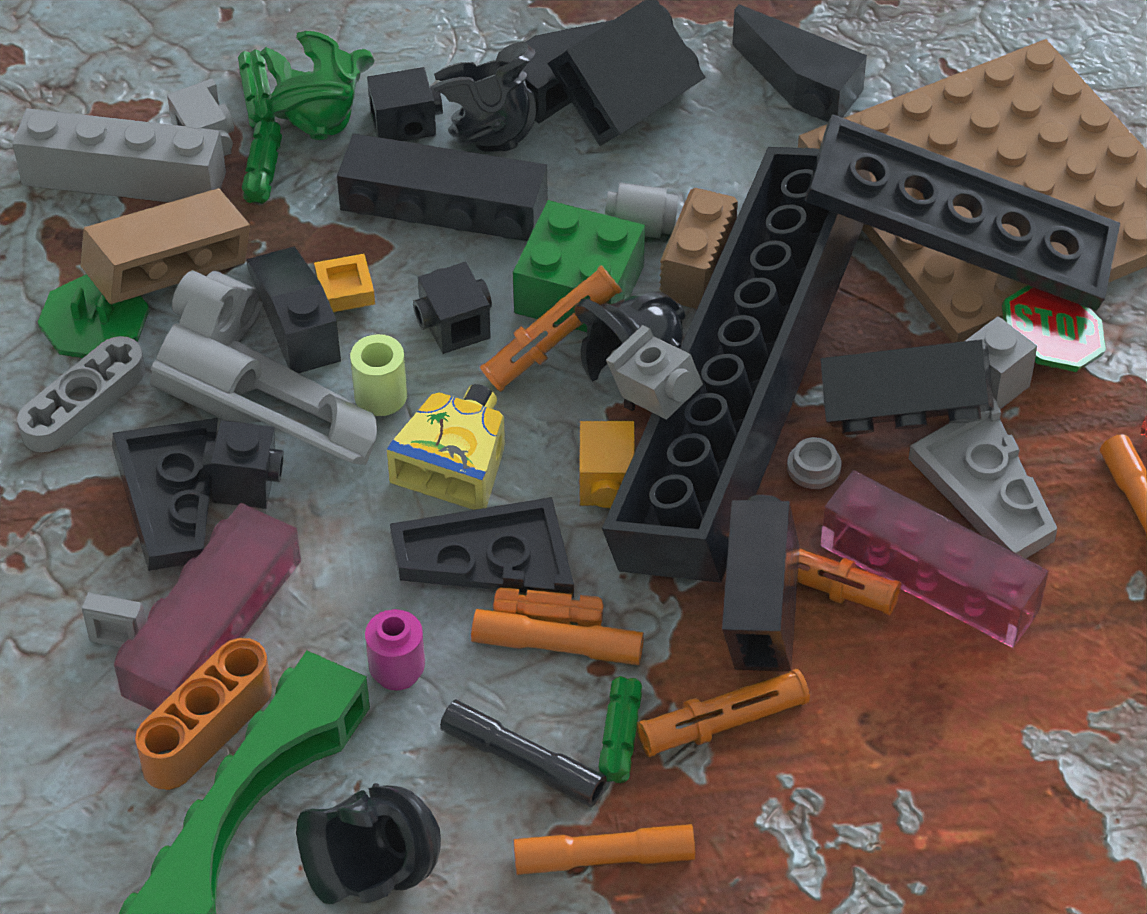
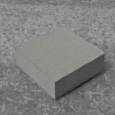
[82,592,149,651]

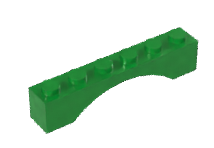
[119,650,370,914]

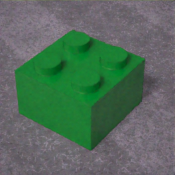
[513,200,645,333]

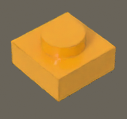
[314,254,375,312]

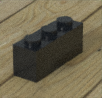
[820,339,994,435]

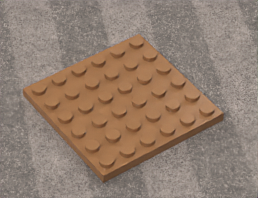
[798,39,1147,343]

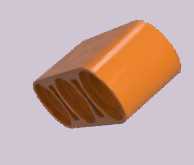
[135,638,272,790]

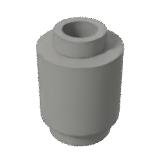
[605,182,679,239]

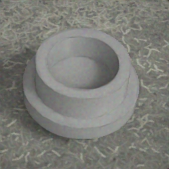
[787,437,841,489]

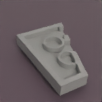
[909,398,1057,566]

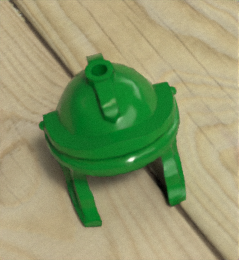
[260,31,375,140]

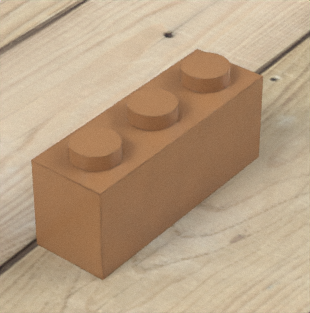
[81,188,250,304]

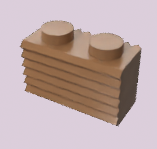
[659,188,738,309]

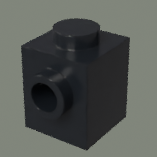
[367,67,443,141]
[413,261,492,354]
[203,420,284,509]

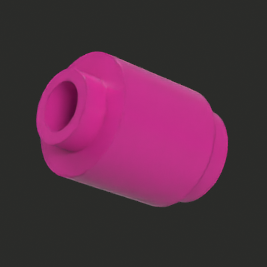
[365,609,425,691]

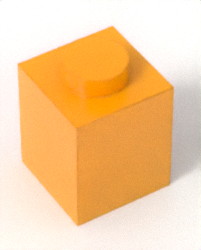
[579,421,634,508]

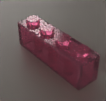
[820,470,1049,648]
[114,503,301,712]

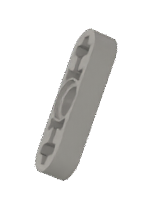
[17,336,145,452]

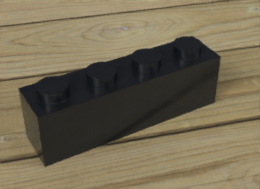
[337,133,548,241]

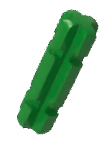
[238,49,275,129]
[242,120,282,204]
[598,676,642,784]

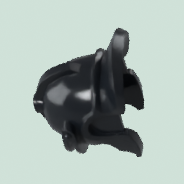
[432,42,536,152]
[574,292,685,411]
[296,783,441,904]

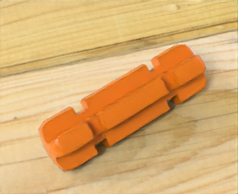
[493,587,604,627]

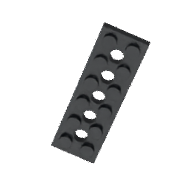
[804,114,1120,311]

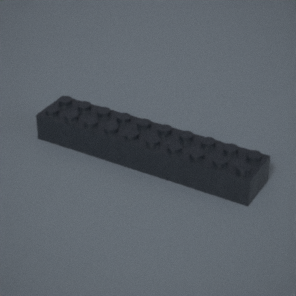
[602,147,872,583]

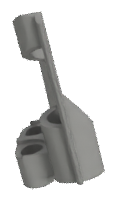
[150,270,377,465]

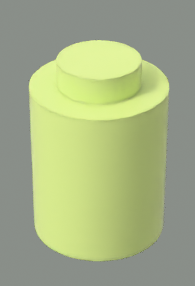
[350,334,407,416]

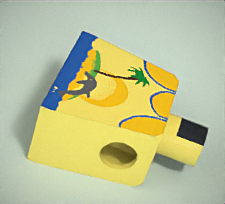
[387,384,505,510]

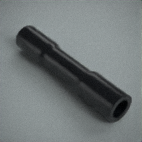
[440,699,607,807]

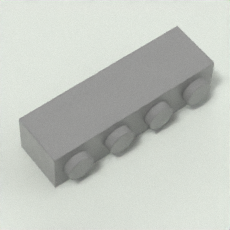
[12,108,226,202]

